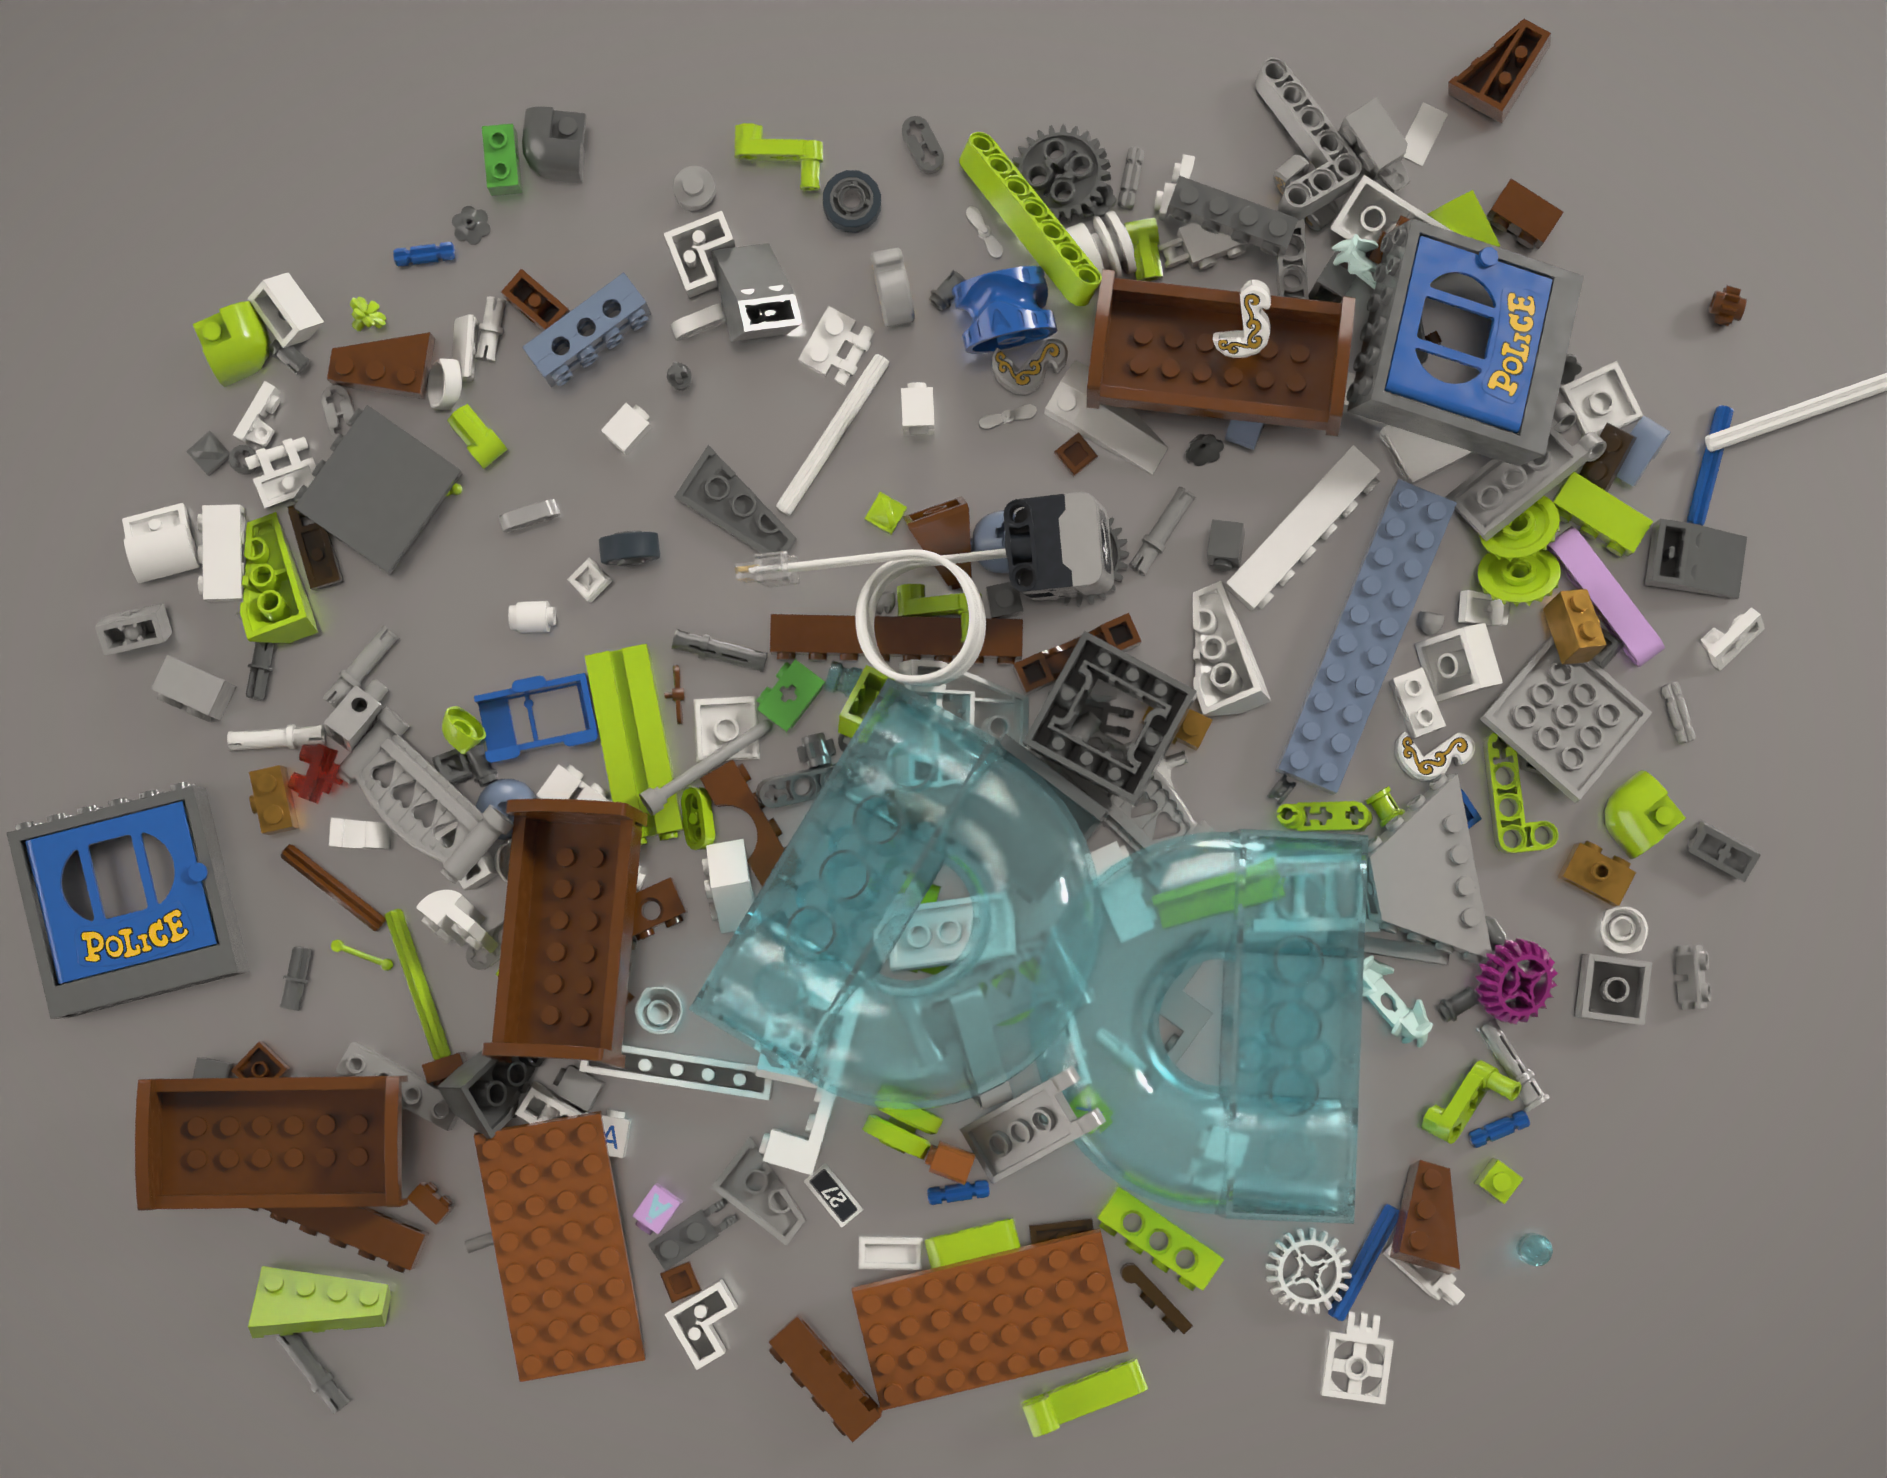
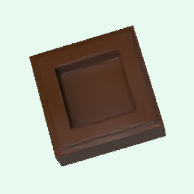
[1054,432,1098,477]
[660,1261,702,1303]

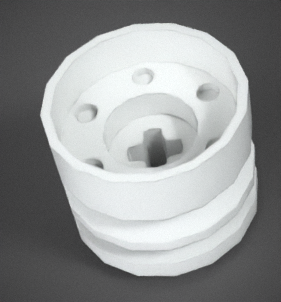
[1066,211,1137,287]

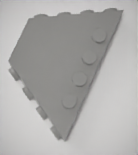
[1357,773,1492,964]

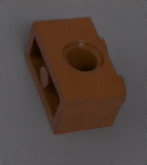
[501,269,570,331]
[632,877,688,941]

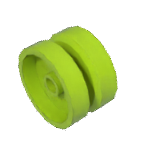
[862,1089,943,1160]

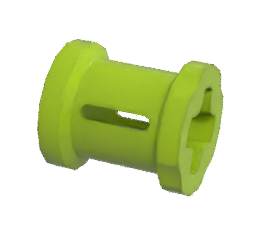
[1365,786,1405,827]

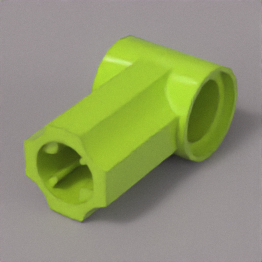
[1124,218,1163,282]
[447,404,508,469]

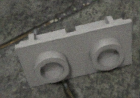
[1675,945,1711,1009]

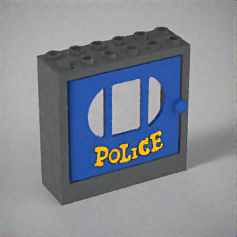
[1346,218,1584,466]
[7,782,250,1019]

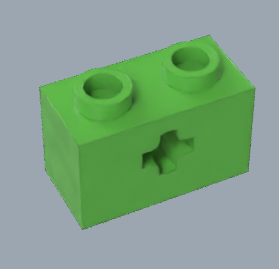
[482,123,523,196]
[757,659,826,734]

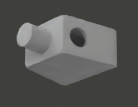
[324,679,388,753]

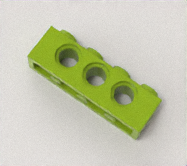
[1096,1185,1224,1291]

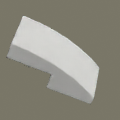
[1154,154,1195,220]

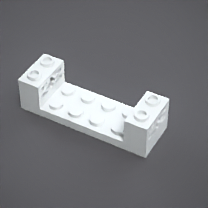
[759,975,867,1175]

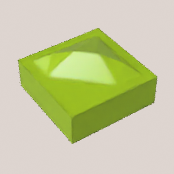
[864,492,907,535]

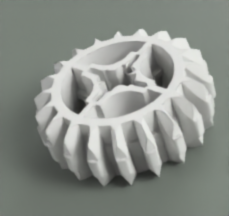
[1265,1228,1352,1315]

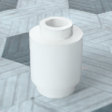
[508,601,556,633]

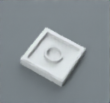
[1559,361,1643,437]
[694,696,760,763]

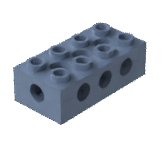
[522,272,651,388]

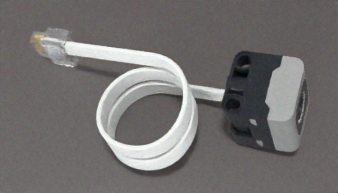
[735,492,1114,687]

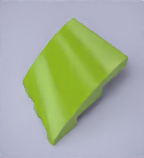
[1427,190,1501,284]

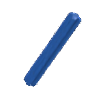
[1687,405,1734,526]
[1328,1204,1400,1321]

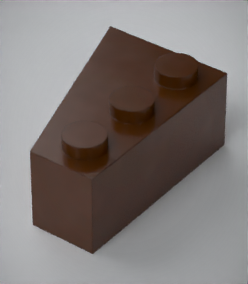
[1448,19,1551,123]
[327,332,435,400]
[1389,1160,1460,1275]

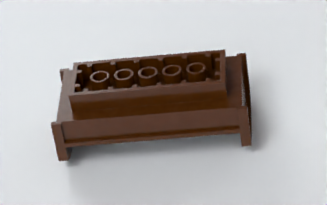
[1087,269,1356,436]
[482,799,648,1068]
[135,1075,408,1211]

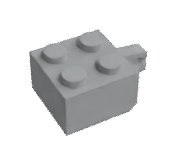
[1338,97,1410,193]

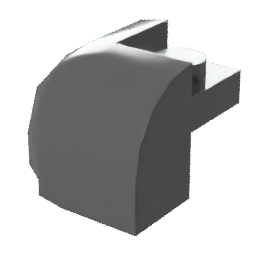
[522,106,586,183]

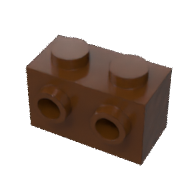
[1487,178,1564,249]

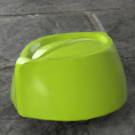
[442,706,486,755]

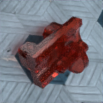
[288,743,344,804]

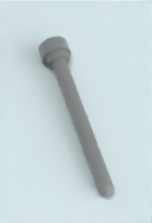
[639,720,773,815]

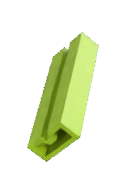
[585,644,684,845]

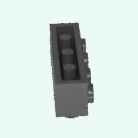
[1166,175,1298,256]

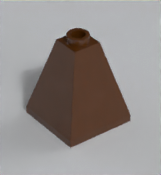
[903,496,972,590]

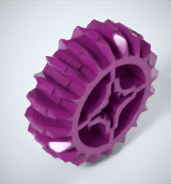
[1475,938,1558,1024]

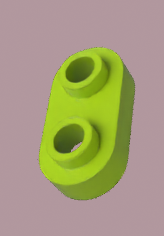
[681,787,715,850]

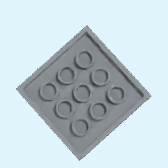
[1480,635,1652,804]

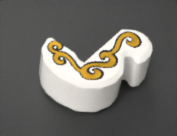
[1213,280,1271,358]
[1395,732,1475,782]

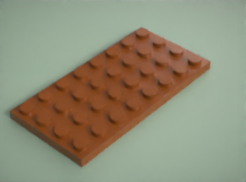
[474,1111,646,1382]
[851,1228,1129,1411]

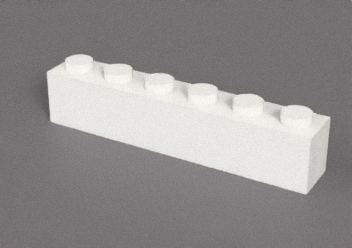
[1224,445,1381,612]
[579,1045,773,1100]

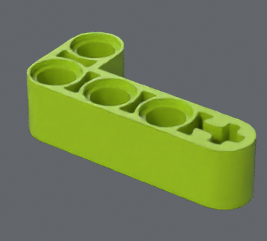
[1483,732,1559,854]
[1021,1358,1148,1437]

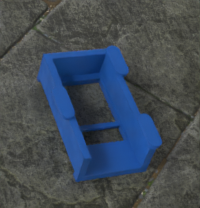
[474,673,600,763]

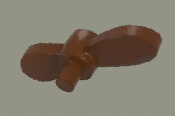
[664,665,684,725]

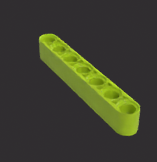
[959,132,1102,307]

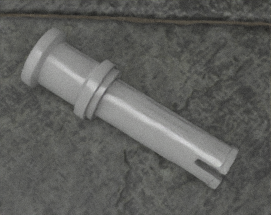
[1478,1019,1550,1112]

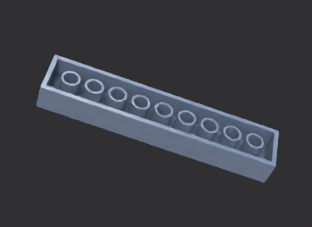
[1275,479,1457,795]

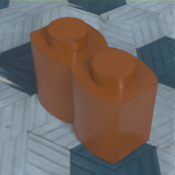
[925,1141,975,1185]

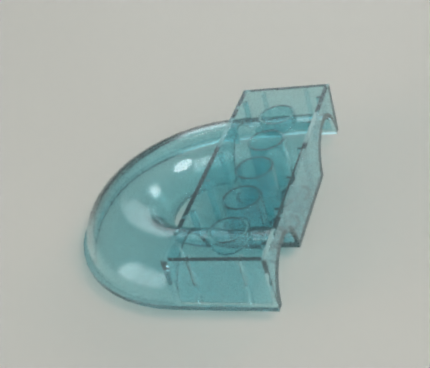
[689,678,1101,1110]
[1032,829,1368,1224]

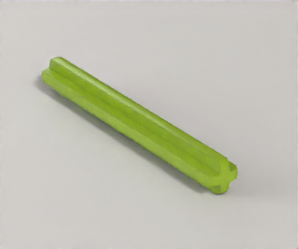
[384,909,451,1060]

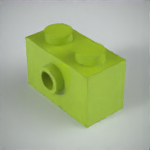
[838,665,894,745]

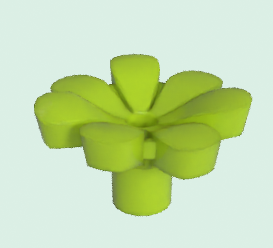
[350,296,386,332]

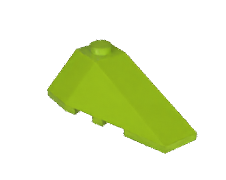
[240,512,318,643]

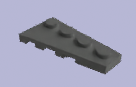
[674,445,797,564]

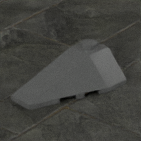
[437,1051,545,1139]

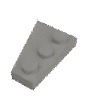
[711,1137,806,1246]

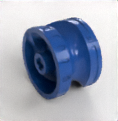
[952,266,1058,354]

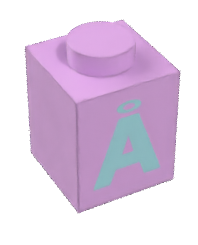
[633,1183,683,1235]

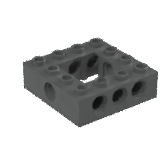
[1023,631,1197,807]

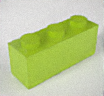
[1552,472,1653,557]

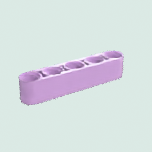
[1547,526,1665,668]

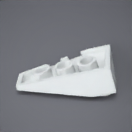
[1330,173,1453,242]
[1044,360,1168,475]

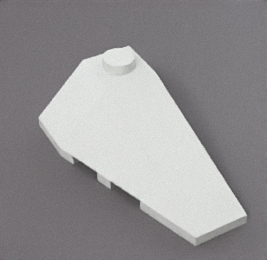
[1193,581,1271,717]

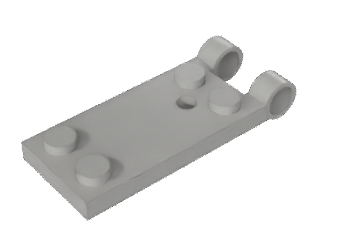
[1446,403,1607,541]
[960,1065,1106,1184]

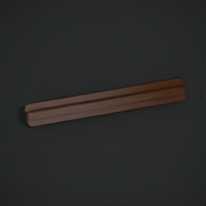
[280,844,386,931]

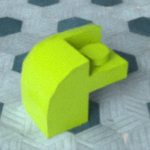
[192,301,271,387]
[1604,770,1686,859]

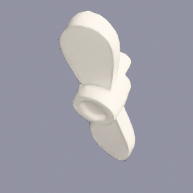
[966,206,1003,258]
[979,404,1037,429]

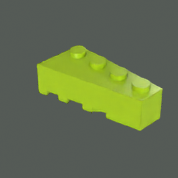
[248,1266,391,1339]

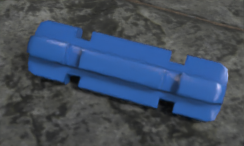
[393,242,455,267]
[1468,1110,1530,1148]
[927,1180,990,1205]

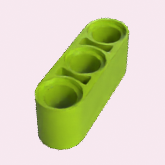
[924,1218,1020,1269]

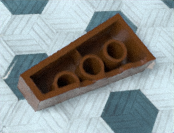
[769,1314,882,1443]

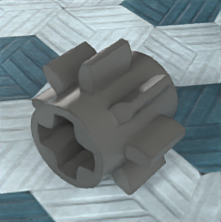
[797,733,836,769]

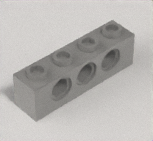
[335,1042,459,1131]

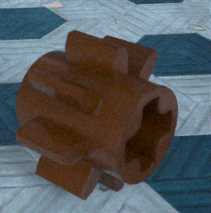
[1709,285,1747,326]

